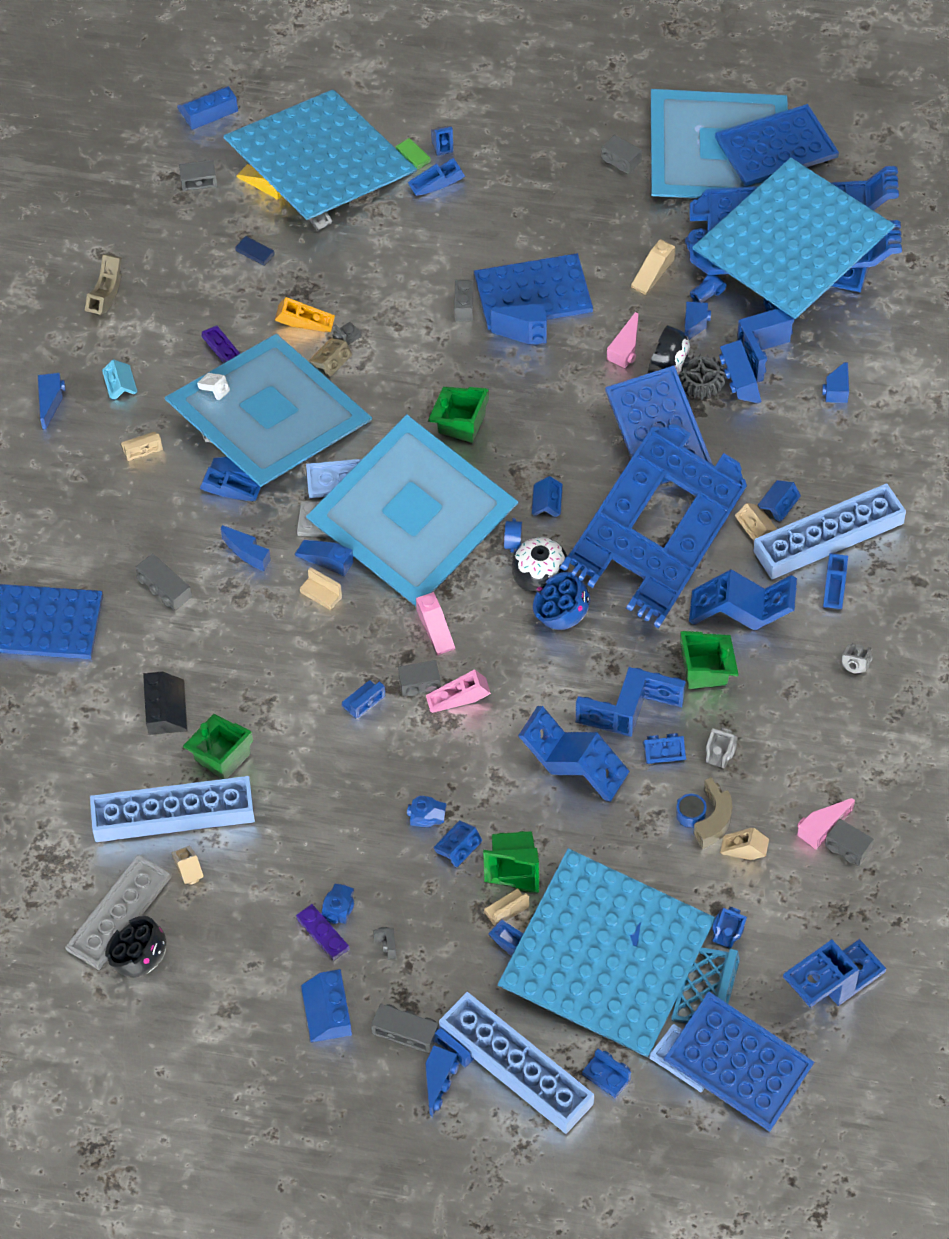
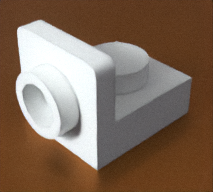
[197,373,230,400]

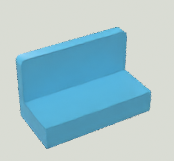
[102,359,137,400]

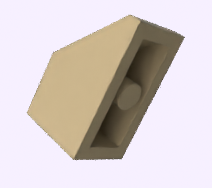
[720,827,769,860]
[171,845,204,884]

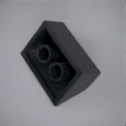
[143,671,187,735]

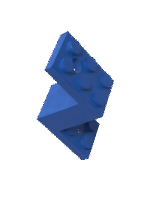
[737,298,794,383]
[689,569,797,631]
[575,667,686,737]
[518,706,630,801]
[783,939,887,1008]

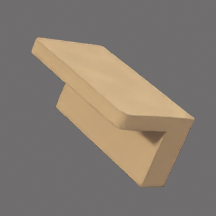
[121,432,163,461]
[735,503,777,541]
[300,567,342,610]
[484,888,529,926]

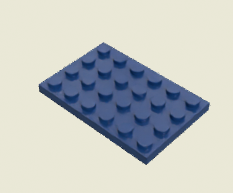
[715,104,839,187]
[474,253,593,330]
[605,366,713,485]
[0,584,103,659]
[663,992,815,1132]

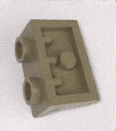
[309,338,352,377]

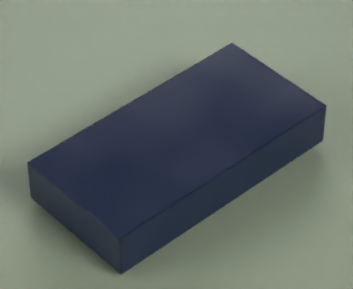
[235,236,275,266]

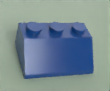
[177,86,238,130]
[719,340,761,403]
[301,969,352,1043]

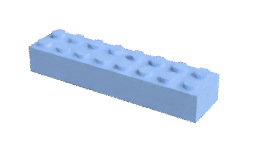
[753,483,906,580]
[90,776,255,842]
[439,992,594,1134]

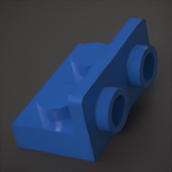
[643,733,686,764]
[433,820,482,867]
[582,1048,631,1098]

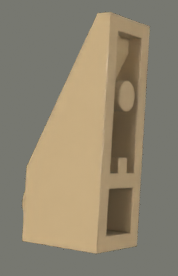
[631,239,675,295]

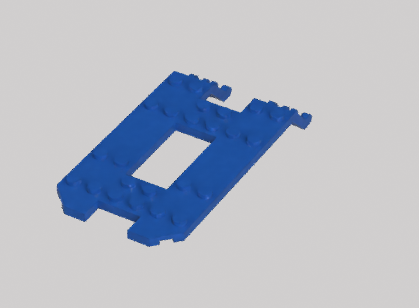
[690,166,902,275]
[560,424,747,629]

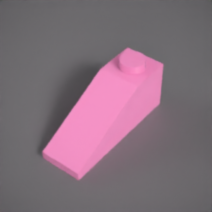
[607,312,638,369]
[416,592,455,655]
[426,670,491,713]
[797,798,855,849]

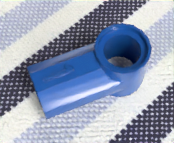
[690,275,726,303]

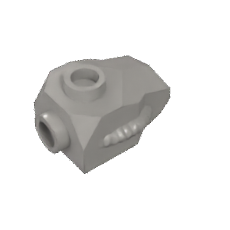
[842,643,873,673]
[706,728,737,768]

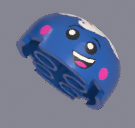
[533,572,590,630]

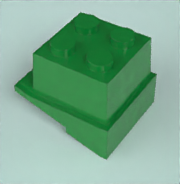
[428,386,489,443]
[680,631,739,689]
[183,714,253,779]
[483,831,539,893]

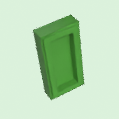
[396,138,431,170]

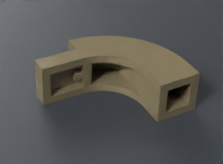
[85,254,122,315]
[693,777,732,849]

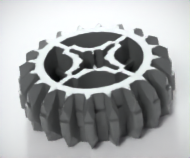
[678,353,726,400]

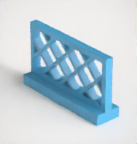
[672,948,740,1024]

